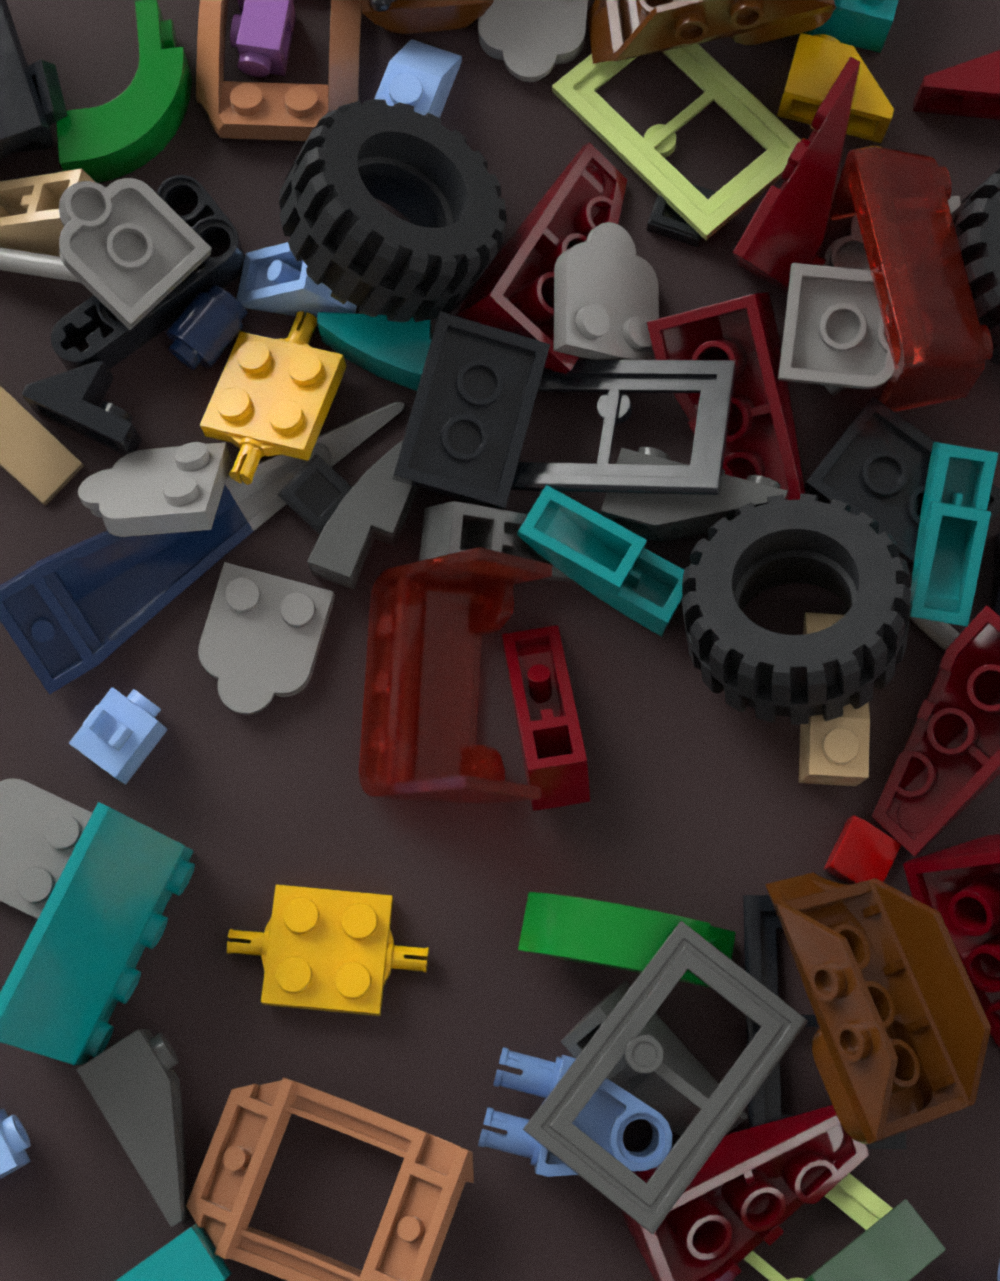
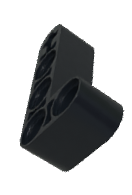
[51,175,245,371]

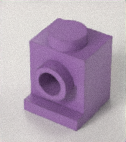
[230,0,296,77]

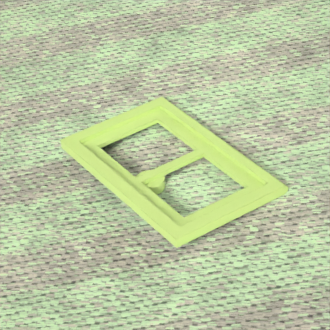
[552,44,801,240]

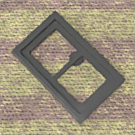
[522,921,808,1234]

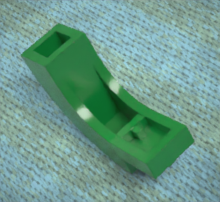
[56,0,192,183]
[518,892,736,988]

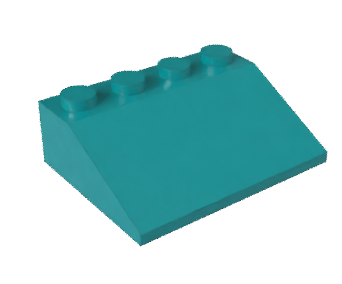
[0,802,195,1065]

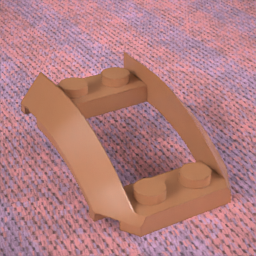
[196,0,362,141]
[186,1077,474,1281]

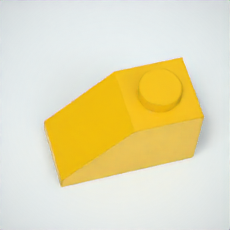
[777,33,894,143]

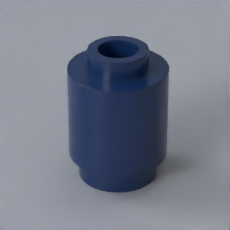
[166,285,248,370]

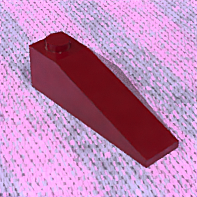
[733,56,860,293]
[455,142,628,374]
[647,292,805,500]
[872,605,1000,857]
[903,834,1000,1048]
[622,1105,869,1281]

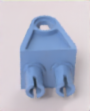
[478,1047,672,1177]

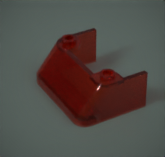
[830,146,993,412]
[359,547,552,804]

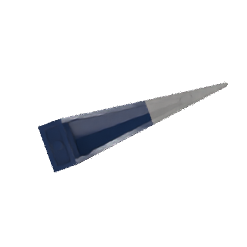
[0,402,405,695]

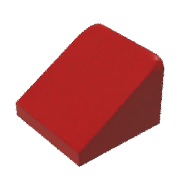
[823,815,901,884]

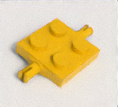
[200,311,347,485]
[227,884,429,1016]

